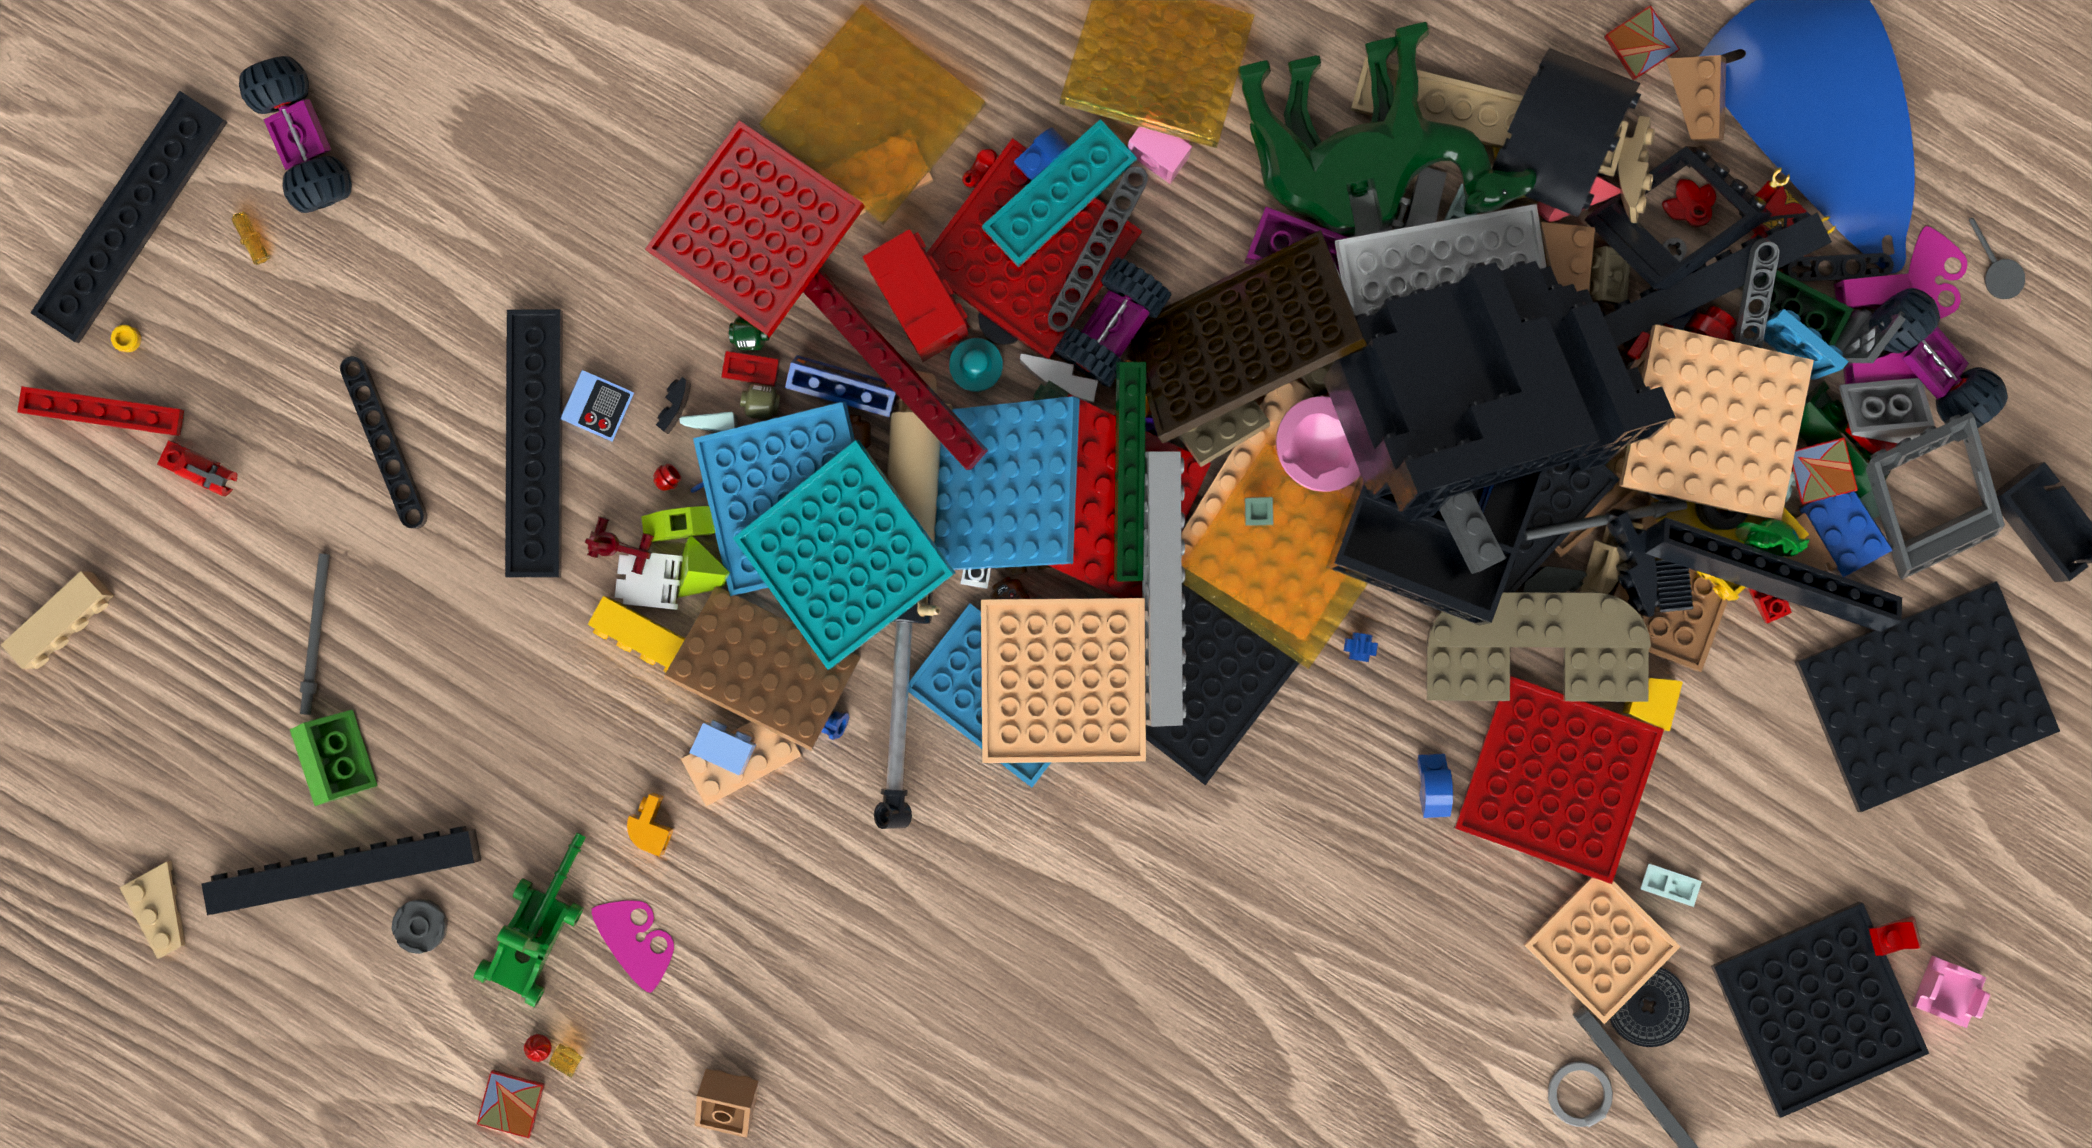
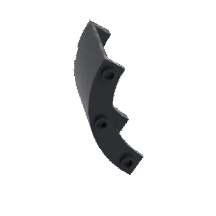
[1492,48,1641,217]

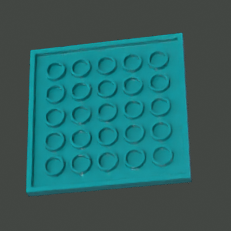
[733,440,956,670]

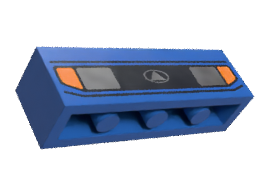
[785,355,897,417]

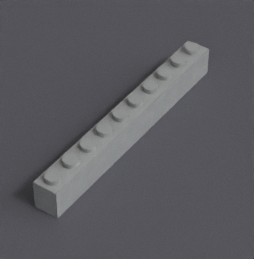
[1142,451,1186,727]

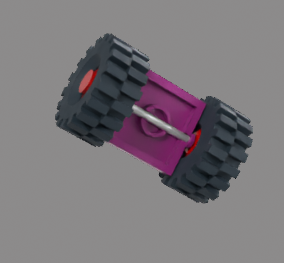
[1054,257,1172,388]

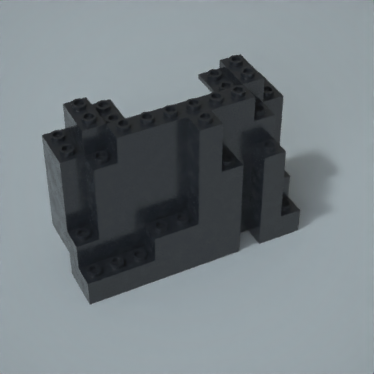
[1323,261,1675,523]

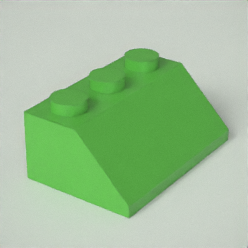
[290,709,378,806]

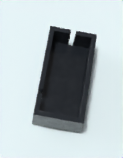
[1995,462,2092,582]

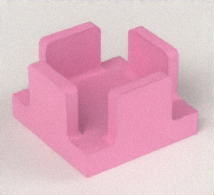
[1912,956,1990,1028]

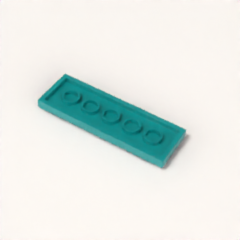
[982,119,1137,267]

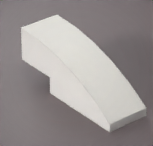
[1020,354,1098,405]

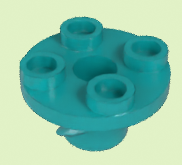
[949,338,1003,392]

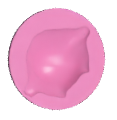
[1276,397,1361,492]

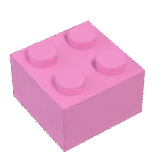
[1128,115,1192,184]

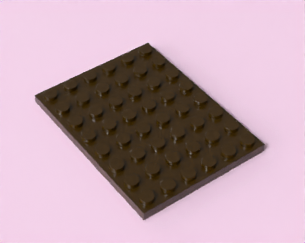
[1131,230,1367,443]

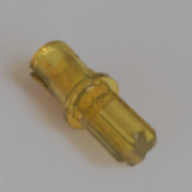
[232,212,270,265]

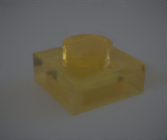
[549,1044,583,1078]

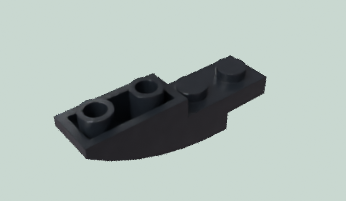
[1605,508,1657,617]

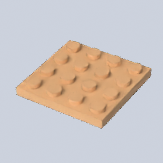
[1524,877,1681,1024]

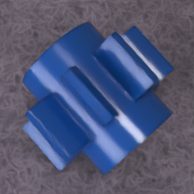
[1343,632,1378,662]

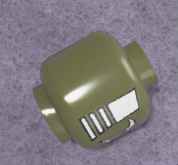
[740,383,780,421]

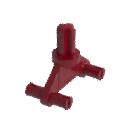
[585,516,654,575]

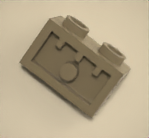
[1589,246,1630,305]

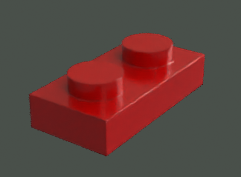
[721,351,780,387]

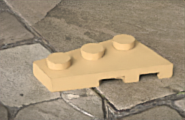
[120,861,185,959]

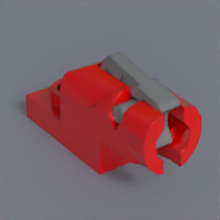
[157,440,237,497]

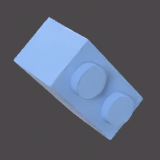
[689,720,756,775]

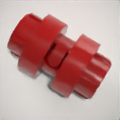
[1684,306,1737,342]

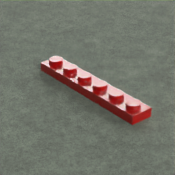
[17,386,184,437]

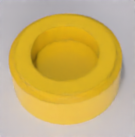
[111,325,141,352]

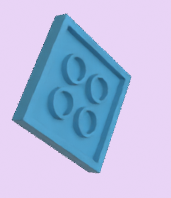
[1750,309,1849,380]

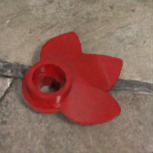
[1662,179,1717,227]

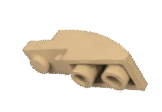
[1618,116,1655,223]

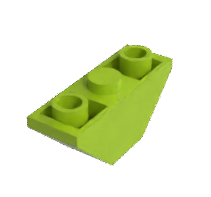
[641,506,716,542]

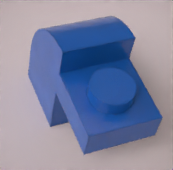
[1014,127,1070,181]
[1417,754,1453,818]

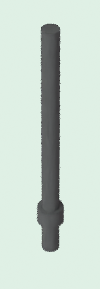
[1524,500,1687,541]
[300,554,330,715]

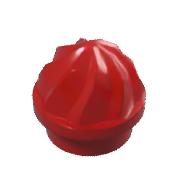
[653,463,681,491]
[524,1034,552,1062]

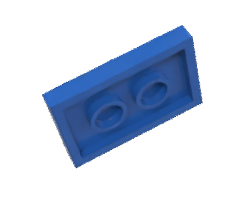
[1799,491,1893,577]

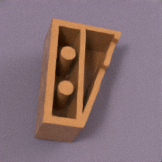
[1666,55,1726,142]
[1540,222,1595,291]

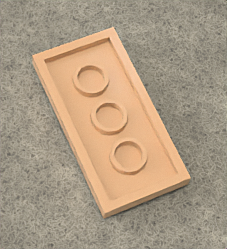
[681,722,802,806]

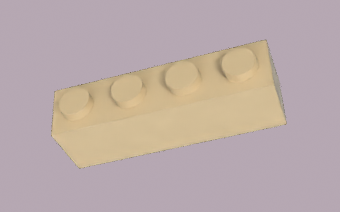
[1,571,114,669]

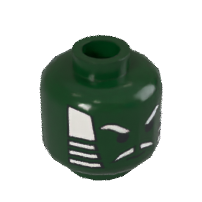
[729,316,770,350]

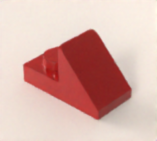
[1869,916,1922,956]

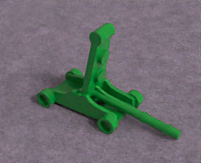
[473,832,586,1008]

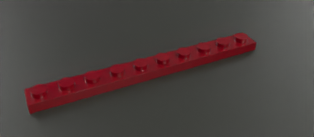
[803,268,988,470]

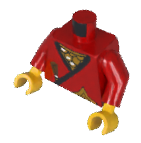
[1747,167,1836,241]

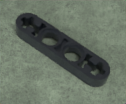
[1784,253,1894,282]

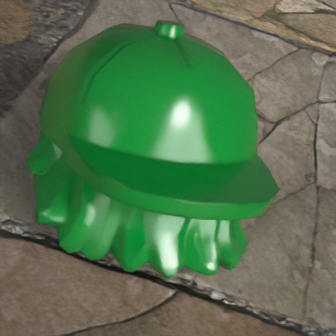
[1735,519,1810,557]

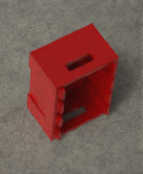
[862,229,971,362]

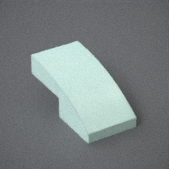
[1641,864,1702,907]

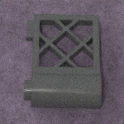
[1834,309,1906,369]

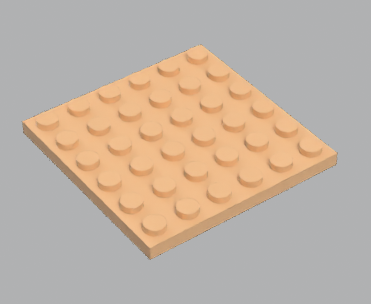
[1619,324,1814,520]
[981,598,1146,763]

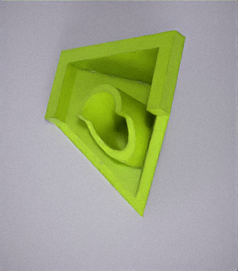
[677,536,730,598]

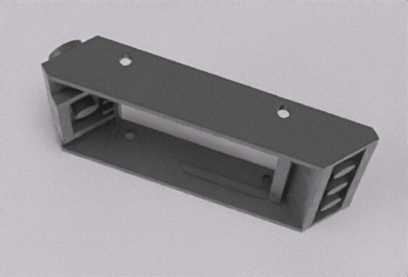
[1866,412,2005,580]

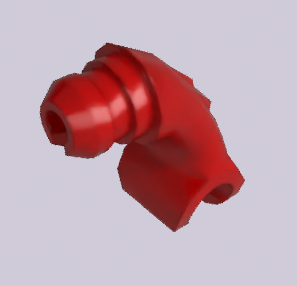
[962,149,998,188]

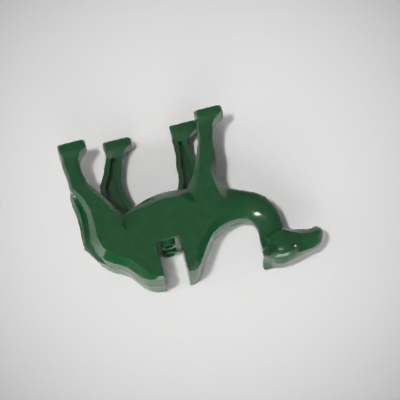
[1238,22,1536,237]

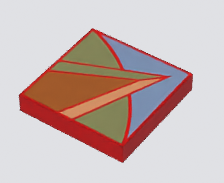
[1604,5,1680,80]
[1792,437,1858,504]
[477,1070,545,1138]

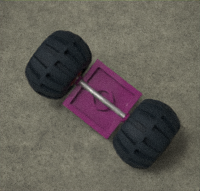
[239,56,352,213]
[1869,288,2008,428]

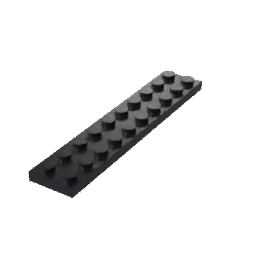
[30,90,227,343]
[505,309,563,578]

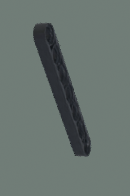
[340,356,428,529]

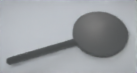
[1969,217,2025,299]

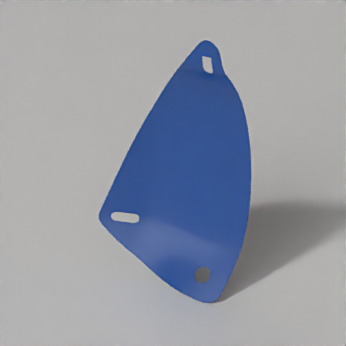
[1699,0,1915,274]

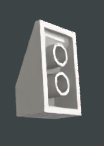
[1839,378,1935,443]

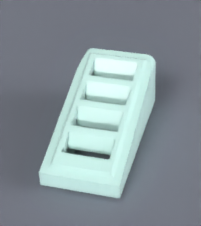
[679,412,738,432]

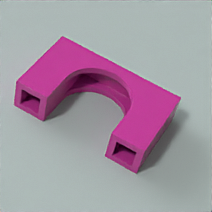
[1834,274,1918,384]

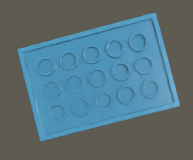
[908,603,1051,788]

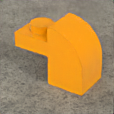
[627,793,674,857]

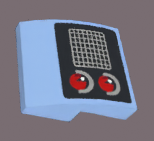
[560,370,634,442]

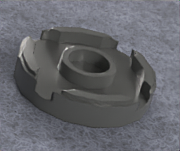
[391,899,448,954]

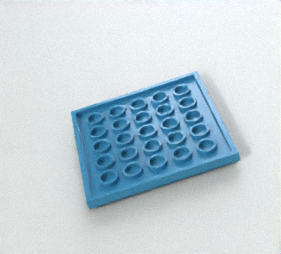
[934,396,1080,570]
[693,402,855,596]

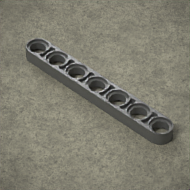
[1048,166,1148,332]
[1734,238,1779,348]
[1572,1006,1698,1148]

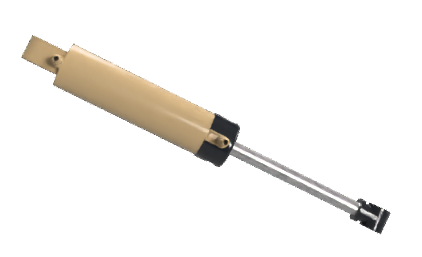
[874,370,952,829]

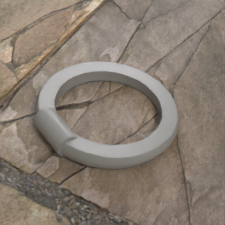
[1548,1061,1613,1127]

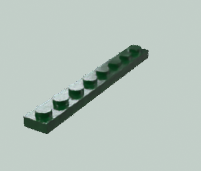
[1114,362,1146,582]

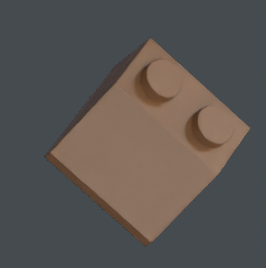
[695,1069,759,1138]

